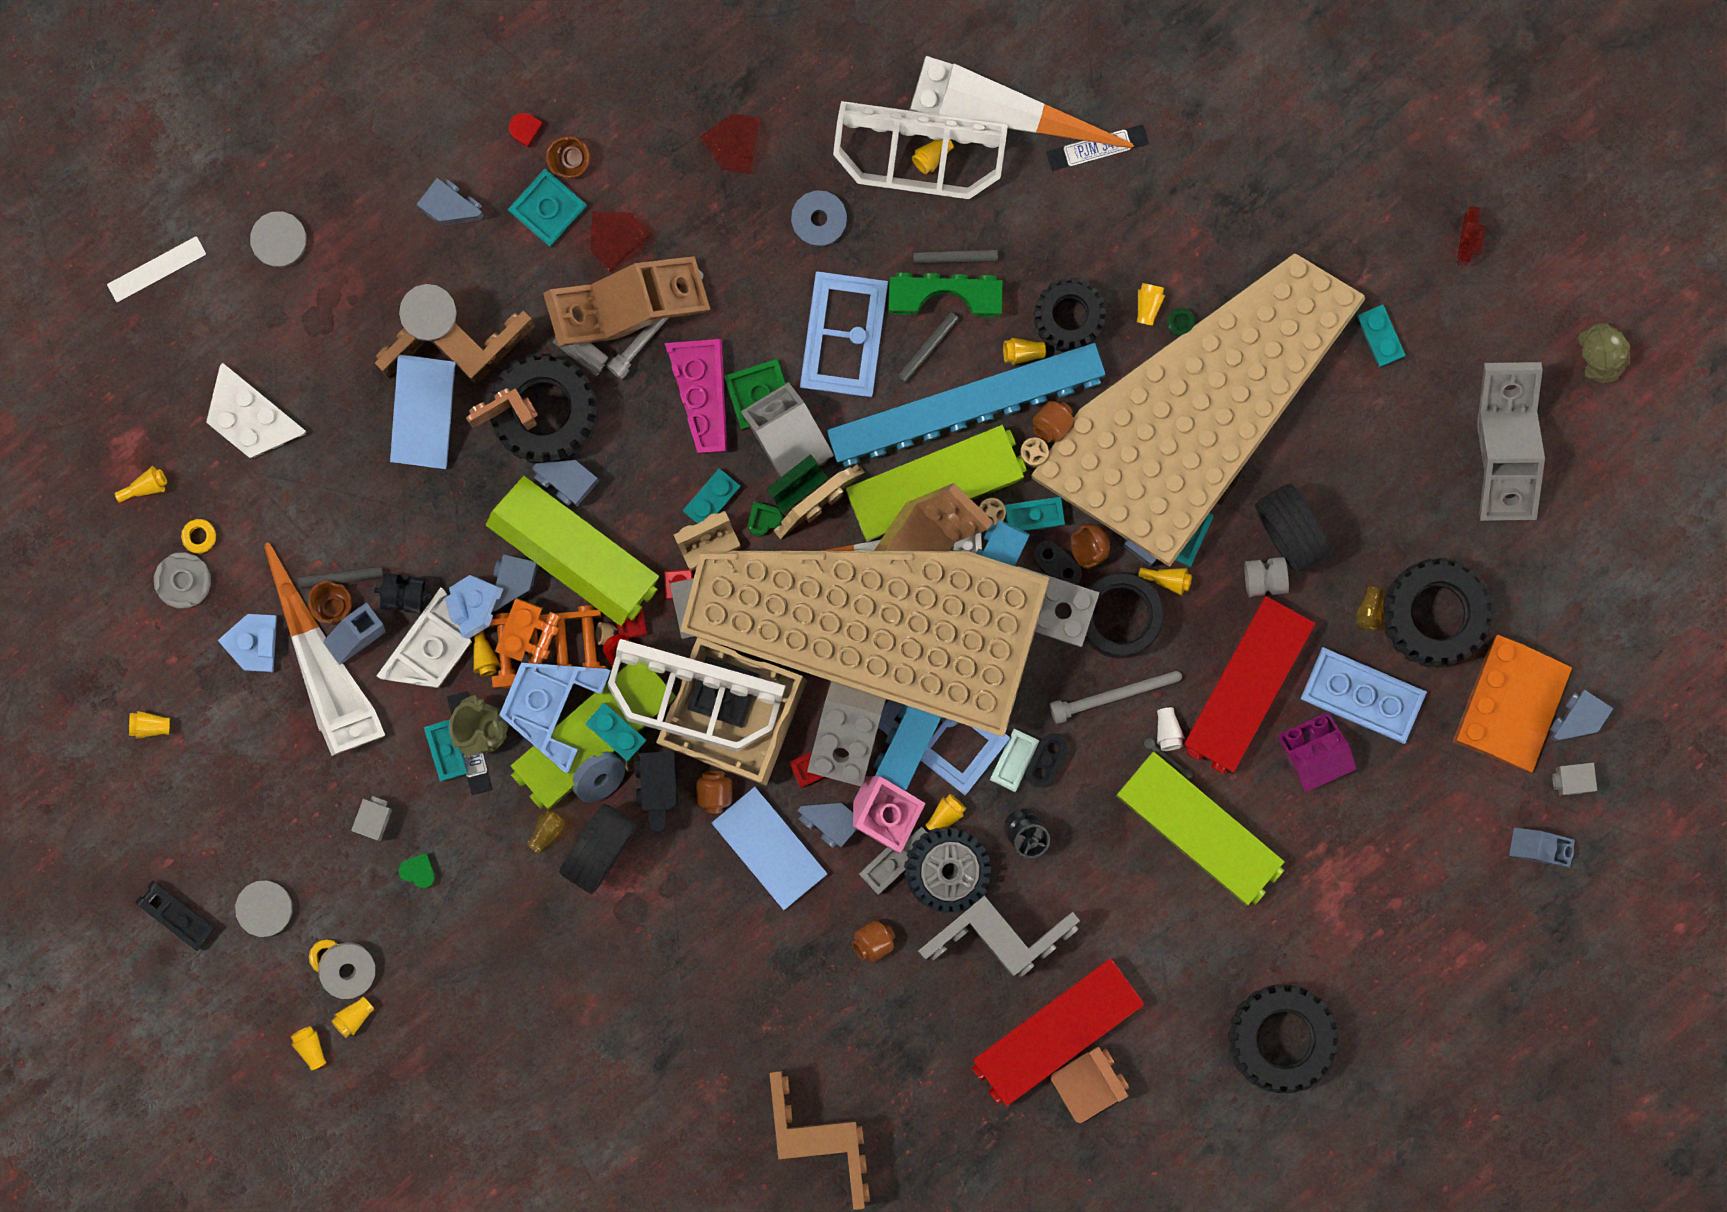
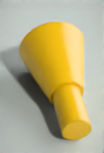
[115,466,167,503]
[1139,567,1192,596]
[473,630,500,677]

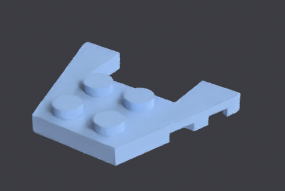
[499,663,611,773]

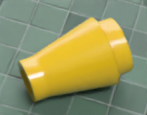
[912,139,954,174]
[1137,283,1165,326]
[1003,337,1046,365]
[129,711,170,739]
[925,794,966,830]
[331,997,374,1038]
[290,1026,326,1071]

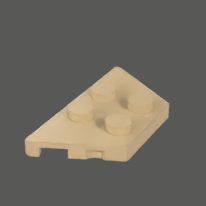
[774,464,865,540]

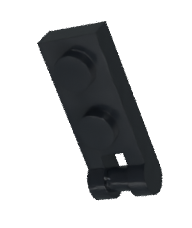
[135,880,215,951]

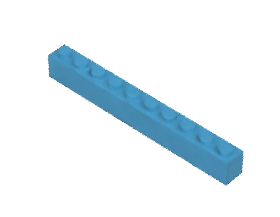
[827,343,1106,468]
[873,520,1030,791]

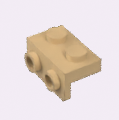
[674,511,741,571]

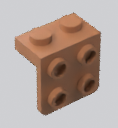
[466,388,538,430]
[1050,1047,1129,1123]

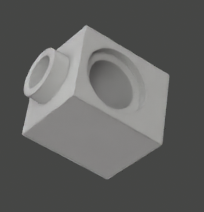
[1552,763,1597,796]
[351,796,392,841]

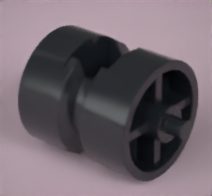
[374,573,431,614]
[1004,809,1050,859]

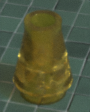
[1355,587,1383,631]
[527,810,566,853]

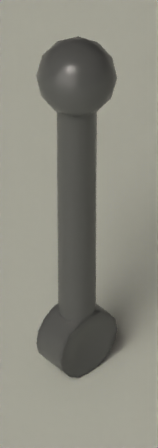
[1144,738,1193,780]

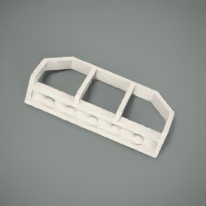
[833,101,1008,199]
[608,639,785,752]

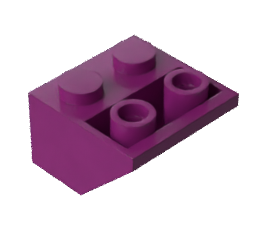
[1277,712,1357,793]

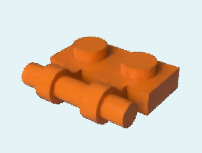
[495,598,560,664]

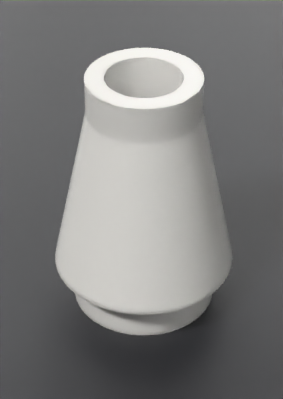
[1157,707,1185,751]

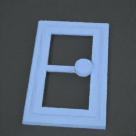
[800,272,888,398]
[878,700,1010,795]

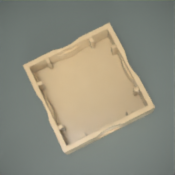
[657,637,807,786]

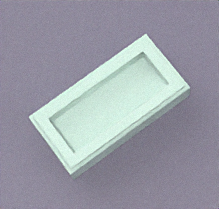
[990,729,1039,792]

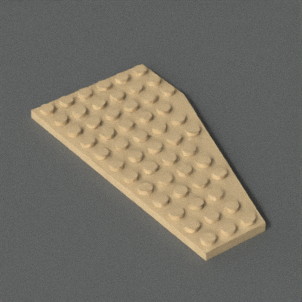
[1031,253,1365,567]
[680,551,1050,737]

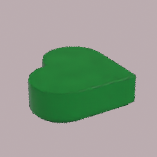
[748,501,783,537]
[398,853,435,888]

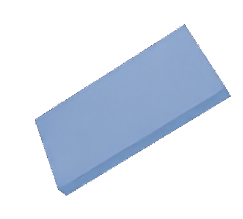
[390,355,456,469]
[1300,647,1427,744]
[712,787,827,910]

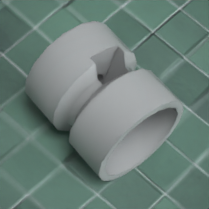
[1244,557,1289,597]

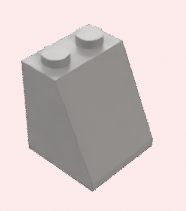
[741,383,834,477]

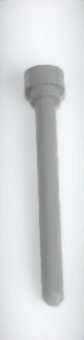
[605,271,703,380]
[1049,671,1182,725]

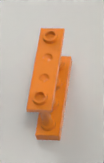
[489,605,607,689]

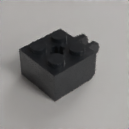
[635,752,678,834]

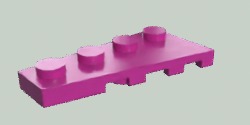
[665,339,727,454]

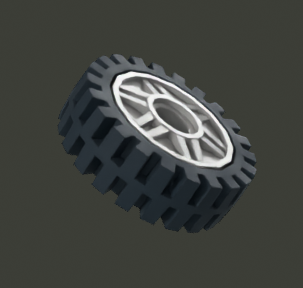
[904,827,991,913]

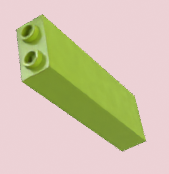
[845,425,1027,543]
[486,476,659,626]
[511,663,676,810]
[1116,751,1285,906]

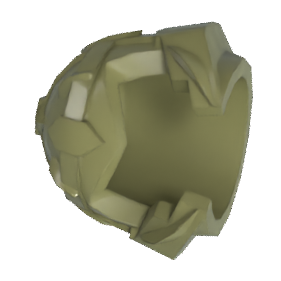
[1578,322,1630,383]
[449,695,509,757]

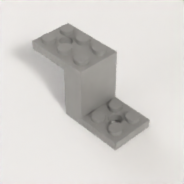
[1477,362,1545,521]
[1018,566,1099,648]
[807,681,886,787]
[918,896,1080,977]

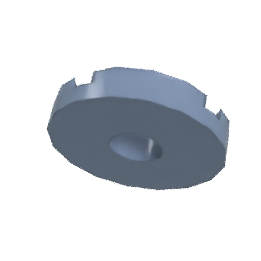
[791,190,847,247]
[572,752,625,803]

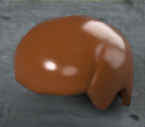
[546,136,591,179]
[1071,523,1110,568]
[308,580,352,625]

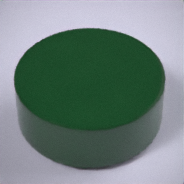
[1167,308,1196,337]

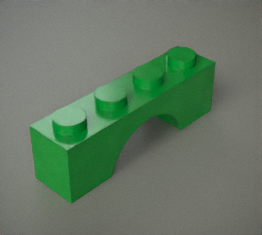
[889,273,1003,318]

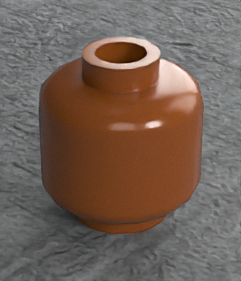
[1033,401,1074,443]
[695,770,733,814]
[852,920,895,962]

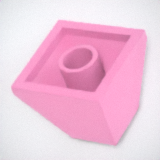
[853,776,925,854]

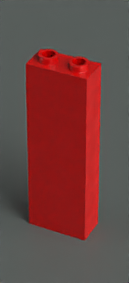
[1183,596,1315,775]
[972,958,1144,1106]

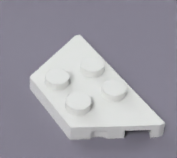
[206,363,307,459]
[377,588,472,688]

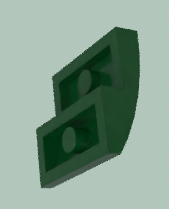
[766,454,829,517]

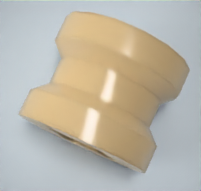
[1020,437,1049,468]
[979,498,1006,525]

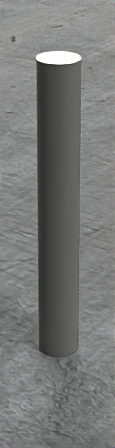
[913,250,998,264]
[897,312,959,383]
[298,566,384,589]

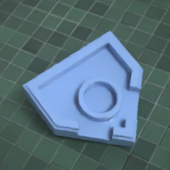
[445,575,503,639]
[218,614,277,672]

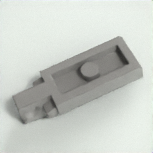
[859,826,928,895]

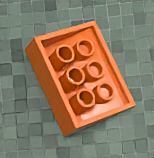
[1453,635,1572,773]

